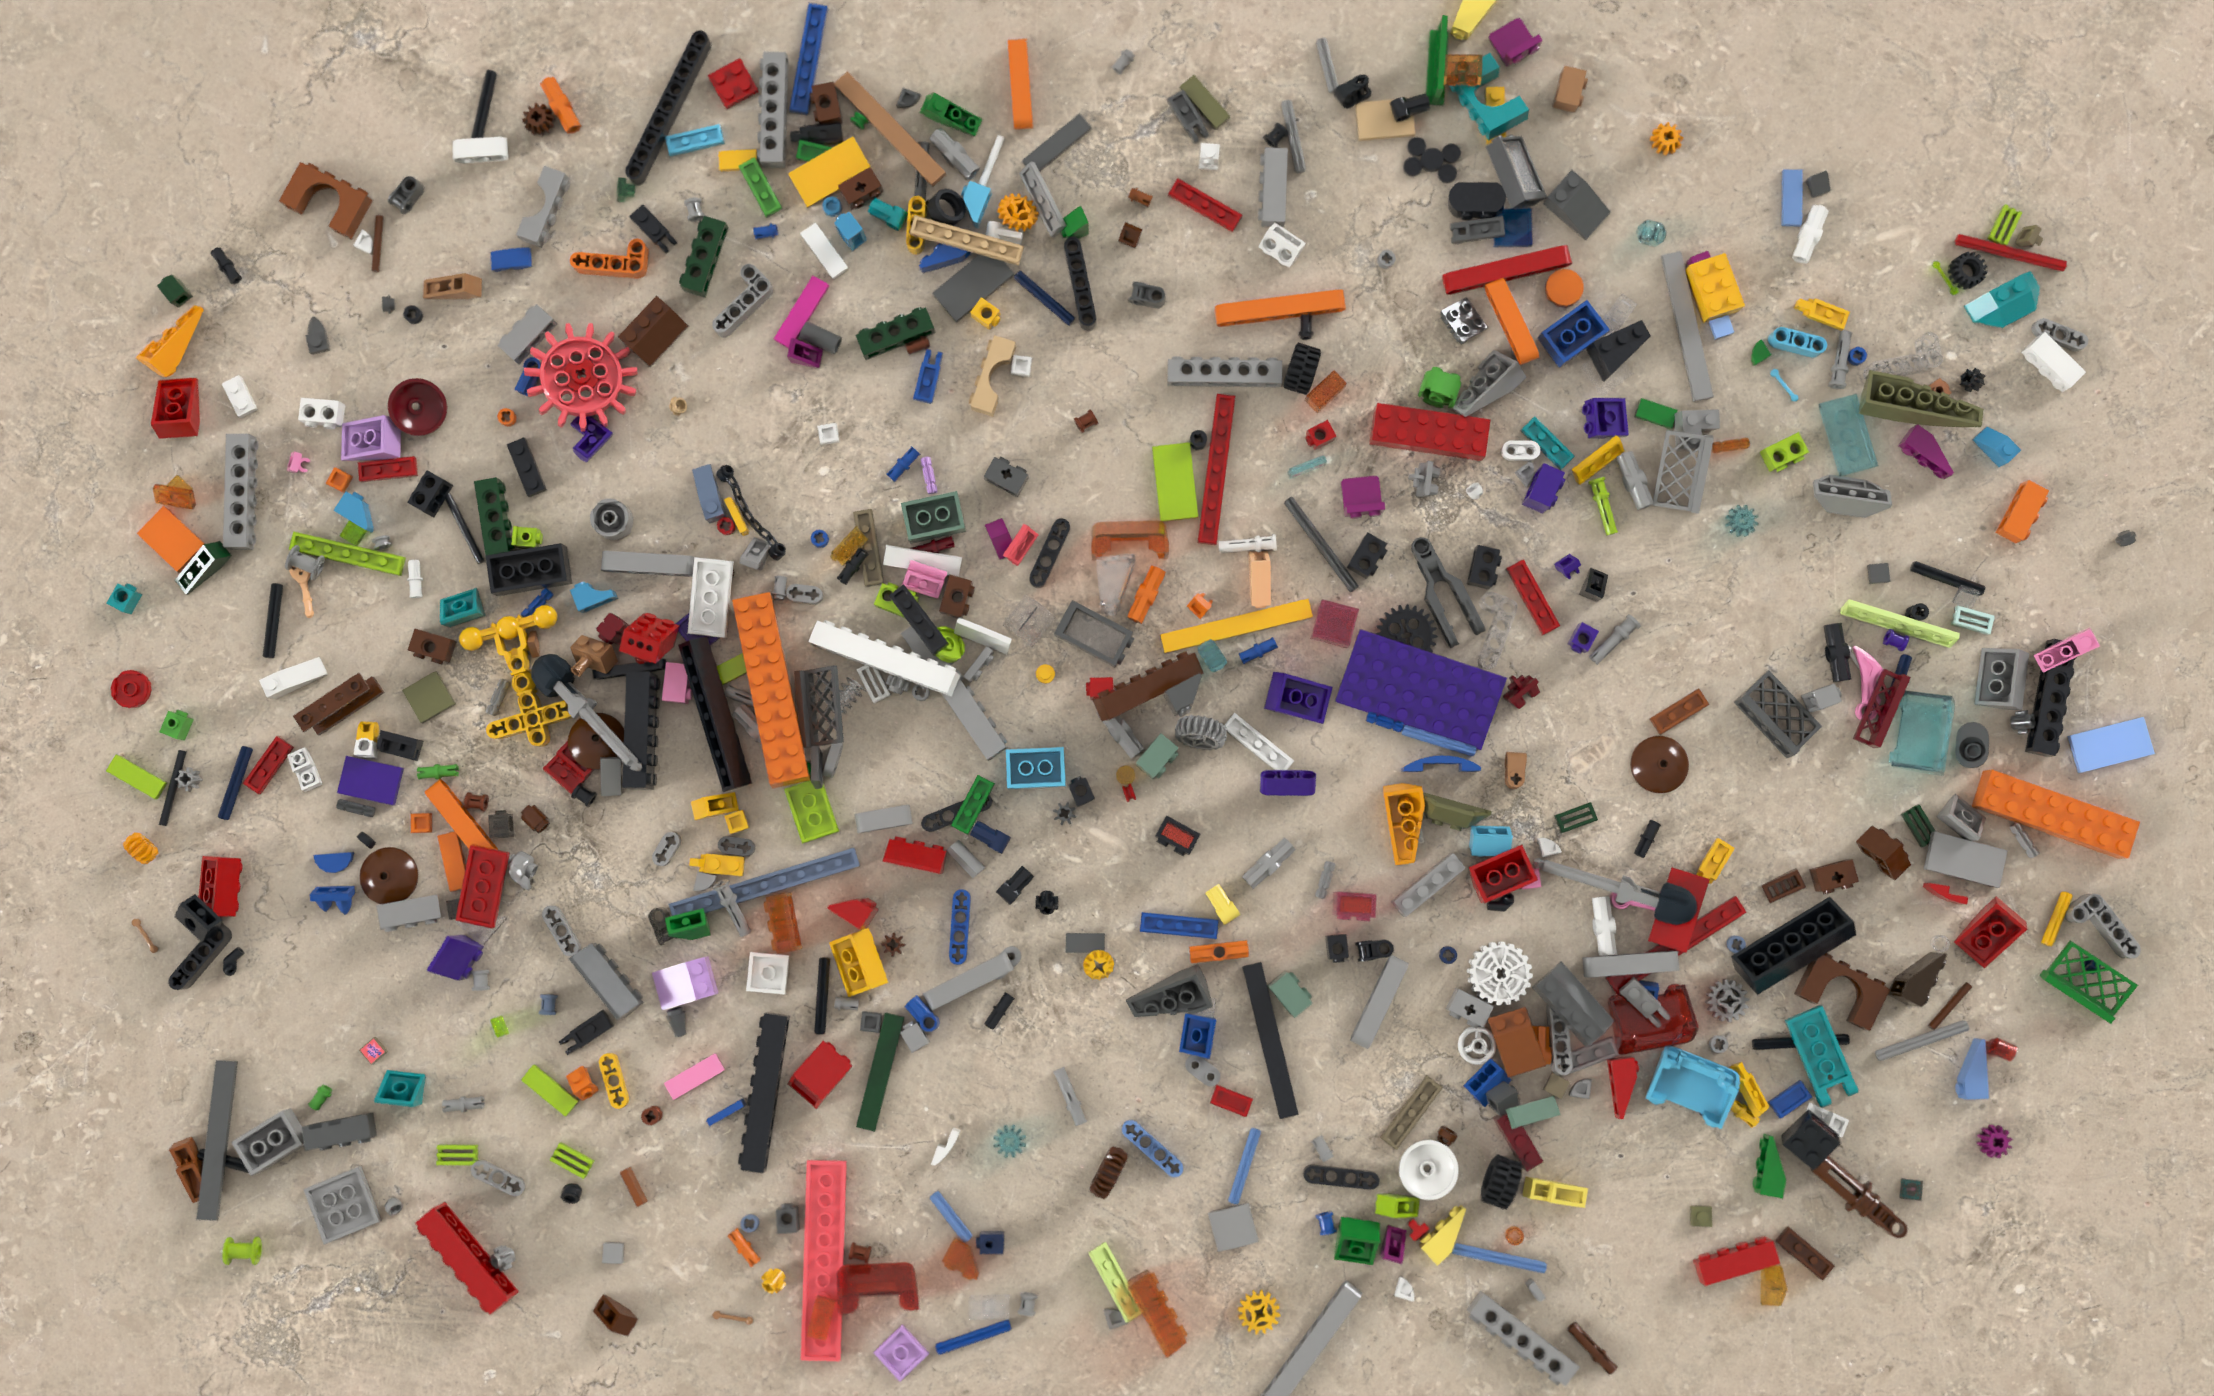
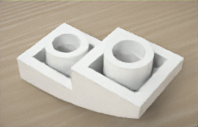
[287,747,323,792]

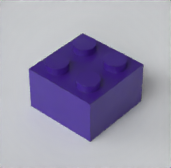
[1522,463,1566,514]

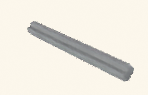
[1875,1020,1969,1061]

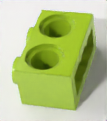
[1759,432,1809,472]
[874,582,919,618]

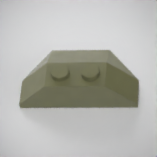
[1423,792,1492,831]

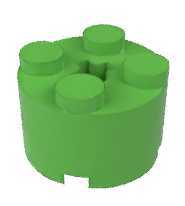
[1418,367,1461,408]

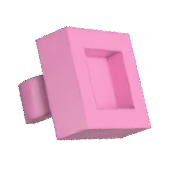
[287,452,310,473]

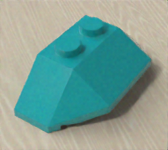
[1964,271,2040,328]

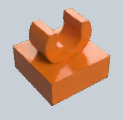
[1187,593,1213,619]

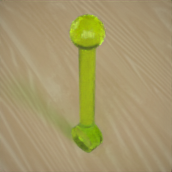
[1932,261,1959,295]

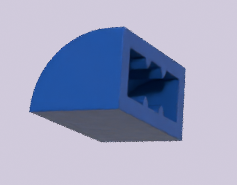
[1464,1058,1512,1107]

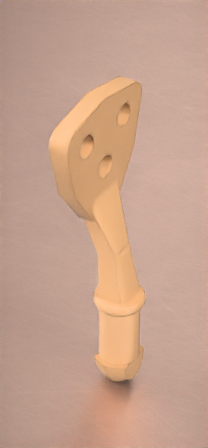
[289,566,314,618]

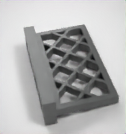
[794,665,844,748]
[1734,670,1822,759]

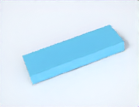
[665,124,725,157]

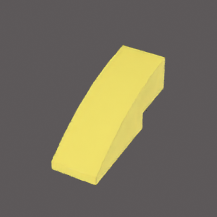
[1522,1176,1588,1208]

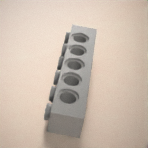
[757,52,789,168]
[1167,356,1282,387]
[223,434,258,550]
[1467,1291,1580,1387]

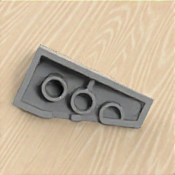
[1453,350,1526,417]

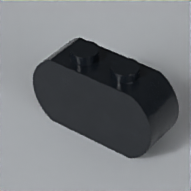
[1448,182,1506,220]

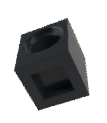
[1068,776,1095,807]
[1325,934,1349,963]

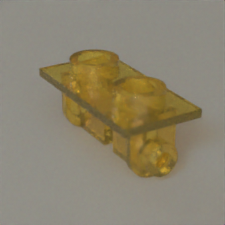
[830,526,868,566]

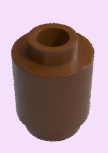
[521,805,550,833]

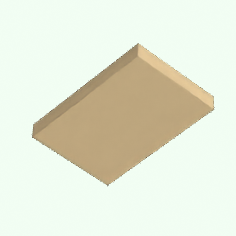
[1355,98,1415,141]

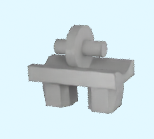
[1408,461,1440,498]

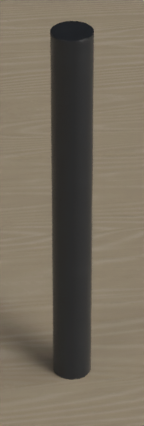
[445,494,485,564]
[159,750,187,826]

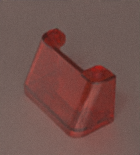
[1608,984,1699,1055]
[836,1262,919,1314]

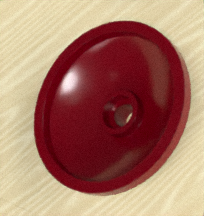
[387,378,447,436]

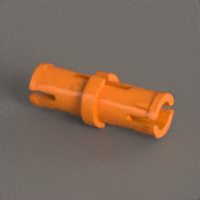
[727,1228,761,1267]

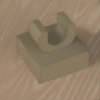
[2015,225,2043,247]

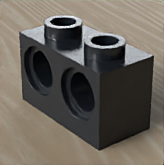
[407,470,454,518]
[1347,532,1388,579]
[1467,545,1502,589]

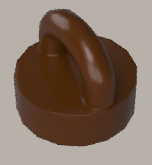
[1437,1126,1458,1147]

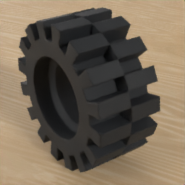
[1948,252,1987,289]

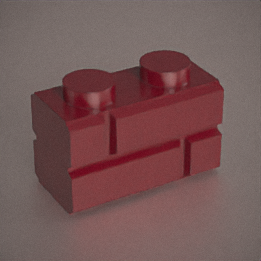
[596,613,629,645]

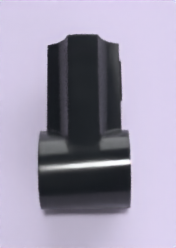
[1390,93,1430,122]
[996,865,1034,905]

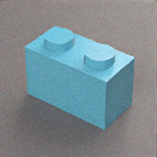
[1469,826,1513,857]

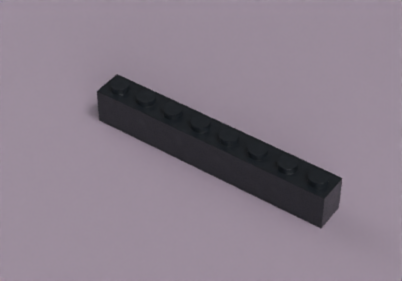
[678,637,752,792]
[738,1012,790,1173]

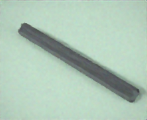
[1284,497,1358,592]

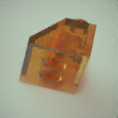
[764,892,802,954]

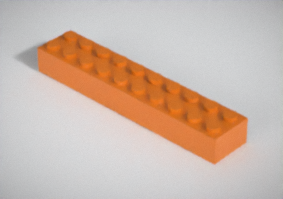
[732,592,810,789]

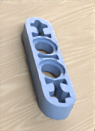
[1122,1120,1183,1177]

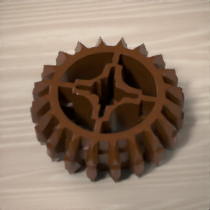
[1090,1146,1128,1199]

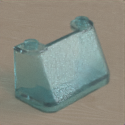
[1889,690,1955,776]

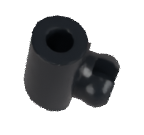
[1487,893,1514,912]
[223,947,244,976]

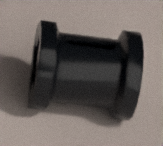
[1263,123,1288,148]
[1190,430,1207,450]
[1905,603,1929,621]
[571,783,597,807]

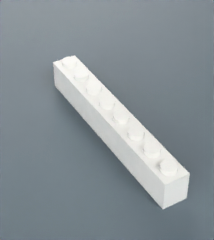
[808,620,960,697]

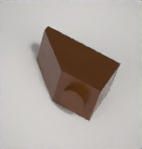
[593,1294,638,1336]

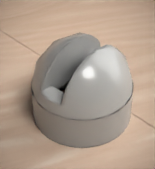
[385,1198,403,1216]

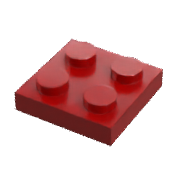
[707,58,759,110]

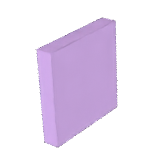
[873,1324,929,1382]

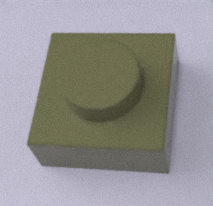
[1690,1205,1712,1227]

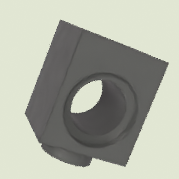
[776,1203,800,1234]

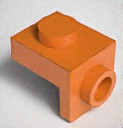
[566,1065,599,1100]

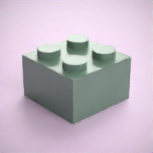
[1135,733,1179,779]
[1267,971,1312,1018]

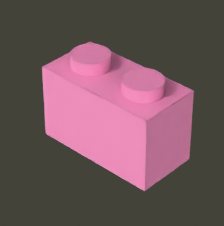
[662,662,693,704]

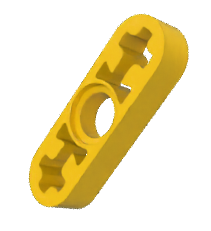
[599,1053,629,1109]

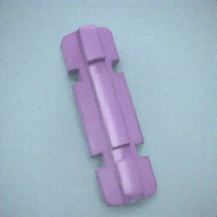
[921,457,938,494]

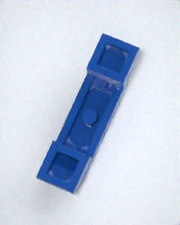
[1401,756,1481,772]

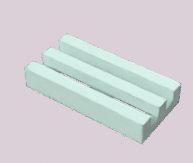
[1951,606,1995,635]

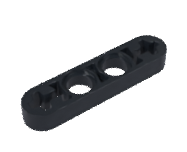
[1029,518,1070,588]
[592,659,666,680]
[921,795,993,832]
[1303,1165,1380,1190]

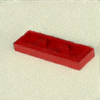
[358,456,418,482]
[243,736,294,794]

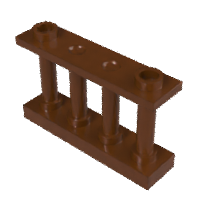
[293,673,384,735]

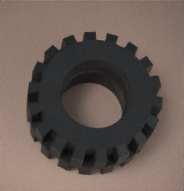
[1284,342,1321,395]
[1481,1154,1522,1210]

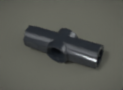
[1823,623,1851,682]

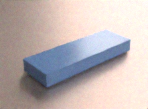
[1781,169,1803,227]

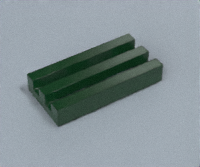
[1554,802,1598,833]
[1901,804,1936,847]

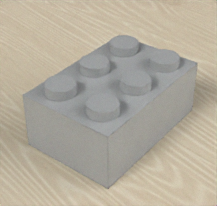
[231,1108,304,1176]

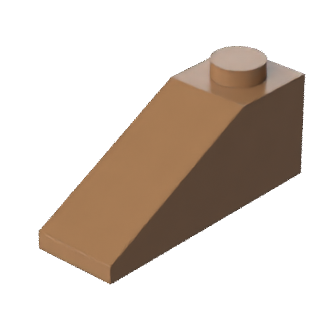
[423,273,482,299]

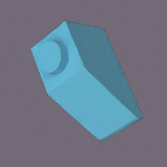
[961,181,992,228]

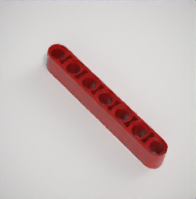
[1442,245,1572,295]

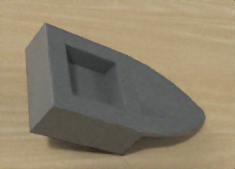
[305,316,330,355]

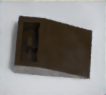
[1888,952,1947,1007]

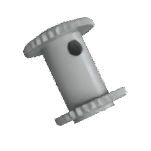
[285,545,325,580]

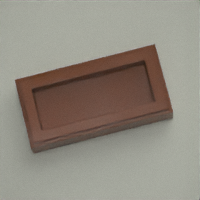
[620,1166,648,1207]

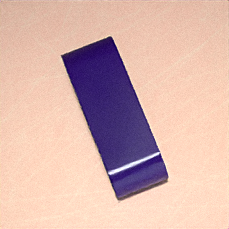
[1260,770,1316,796]

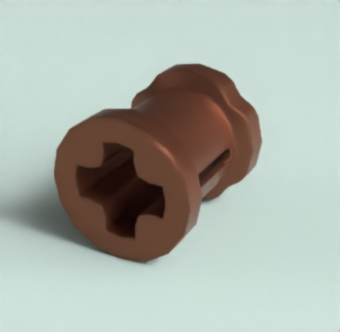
[1074,409,1098,433]
[464,792,489,812]
[641,1106,663,1125]
[848,1242,872,1264]

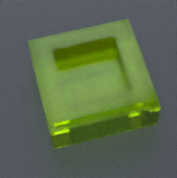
[339,520,367,546]
[490,1016,509,1037]

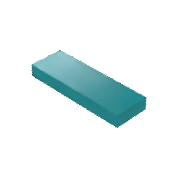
[1520,416,1575,470]

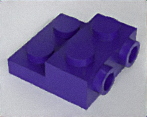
[1582,398,1629,439]

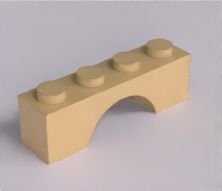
[969,335,1017,417]

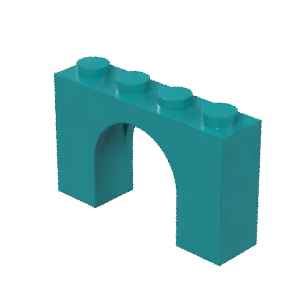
[1449,53,1529,141]

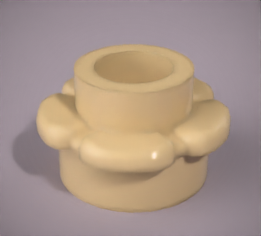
[669,397,687,416]

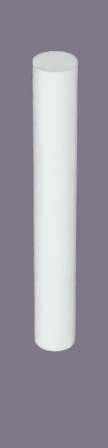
[978,135,1005,186]

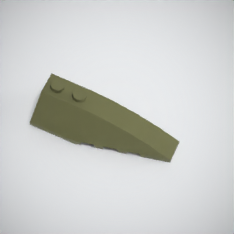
[1858,370,1984,427]

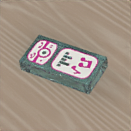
[1288,455,1327,479]

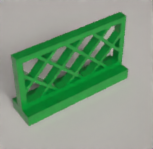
[1425,15,1449,106]
[2040,940,2138,1024]

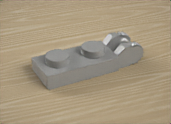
[1619,977,1671,1028]

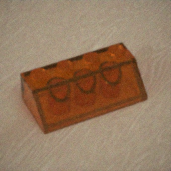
[1128,1269,1188,1359]

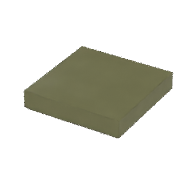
[402,671,456,724]

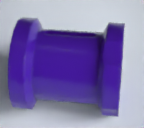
[1883,629,1909,651]

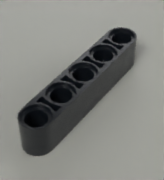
[1064,237,1096,331]

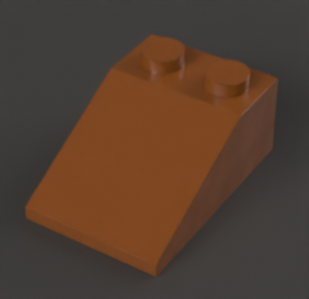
[1488,1007,1546,1078]

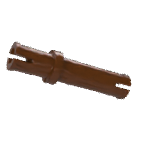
[1567,1321,1618,1375]

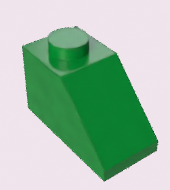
[1060,206,1089,238]
[665,908,711,940]

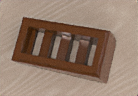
[1761,868,1806,903]

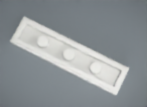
[883,545,962,577]
[1224,713,1294,770]

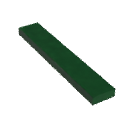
[856,1012,904,1132]

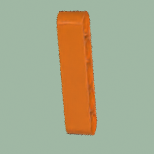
[1008,38,1033,130]
[1484,278,1539,365]
[425,779,498,850]

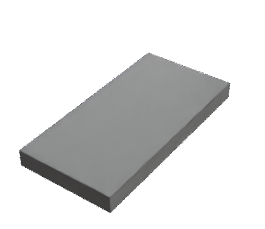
[1924,832,2008,888]

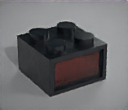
[1155,815,1201,856]
[1781,1109,1841,1170]

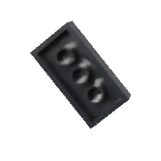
[485,543,572,596]

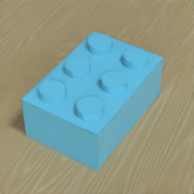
[1006,747,1066,789]

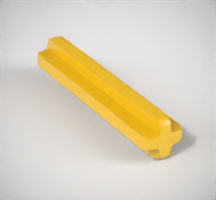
[2041,892,2073,947]

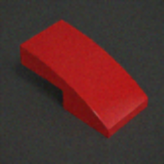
[1923,883,1968,905]

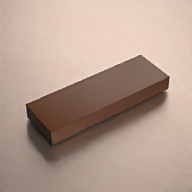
[1649,688,1710,735]

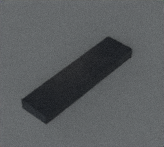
[889,584,949,656]

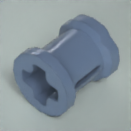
[539,994,558,1015]

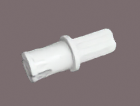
[407,560,423,598]

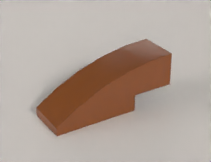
[169,1136,203,1203]

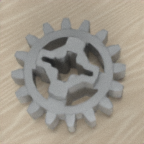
[1705,979,1749,1022]

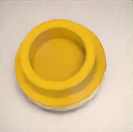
[1036,664,1055,684]

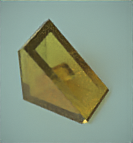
[1760,1265,1788,1306]

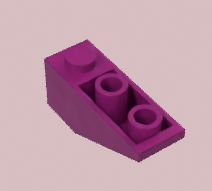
[1898,424,1954,479]

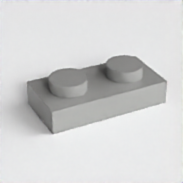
[964,646,994,683]

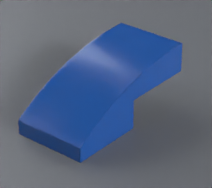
[490,248,532,272]

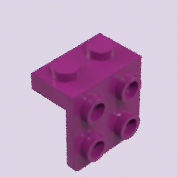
[1488,18,1543,67]
[1341,476,1385,519]

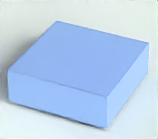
[1709,315,1734,340]

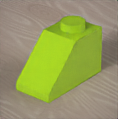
[1375,1193,1420,1218]

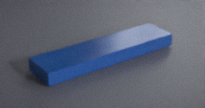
[1140,912,1219,939]

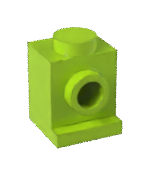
[511,526,543,549]

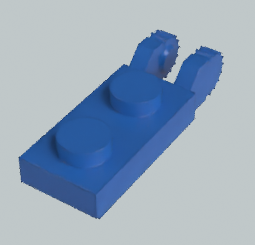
[913,349,943,404]

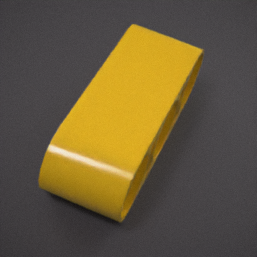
[906,196,927,255]

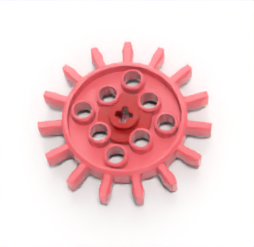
[524,323,637,431]

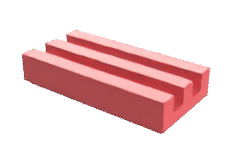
[1003,524,1038,566]

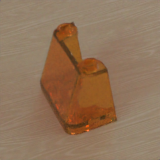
[1091,520,1169,561]

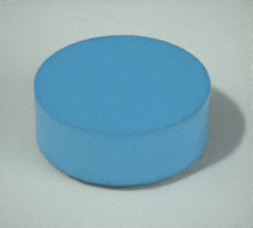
[823,197,842,217]

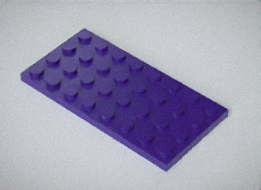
[1335,629,1507,750]

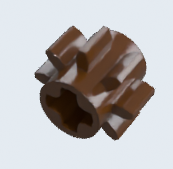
[881,932,906,957]

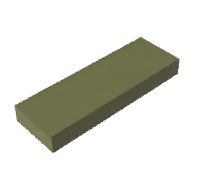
[1180,75,1230,130]

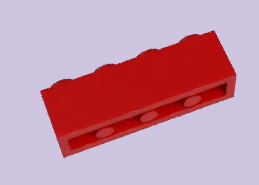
[1693,1236,1781,1286]

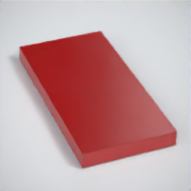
[455,844,510,929]
[1648,867,1710,953]

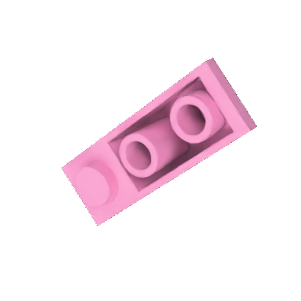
[2033,627,2100,672]

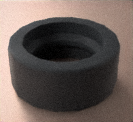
[928,188,966,226]

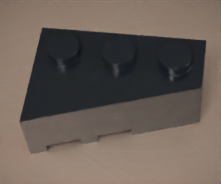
[1586,320,1651,382]

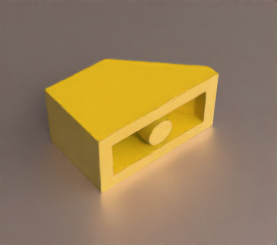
[691,792,739,820]

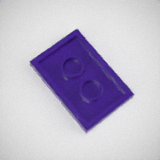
[337,756,404,805]

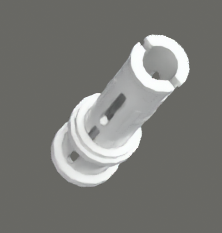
[1218,534,1277,553]

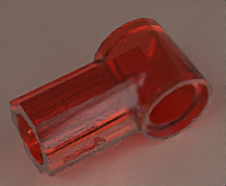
[1986,1037,2017,1062]

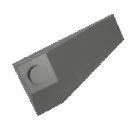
[1126,964,1213,1017]

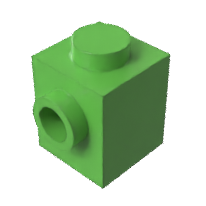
[159,709,194,740]

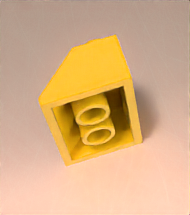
[829,928,888,997]

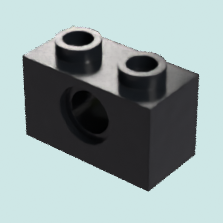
[174,894,223,943]

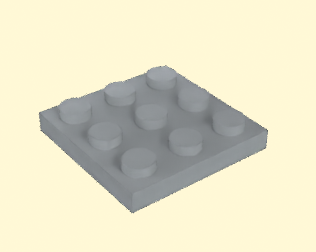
[304,1166,381,1244]

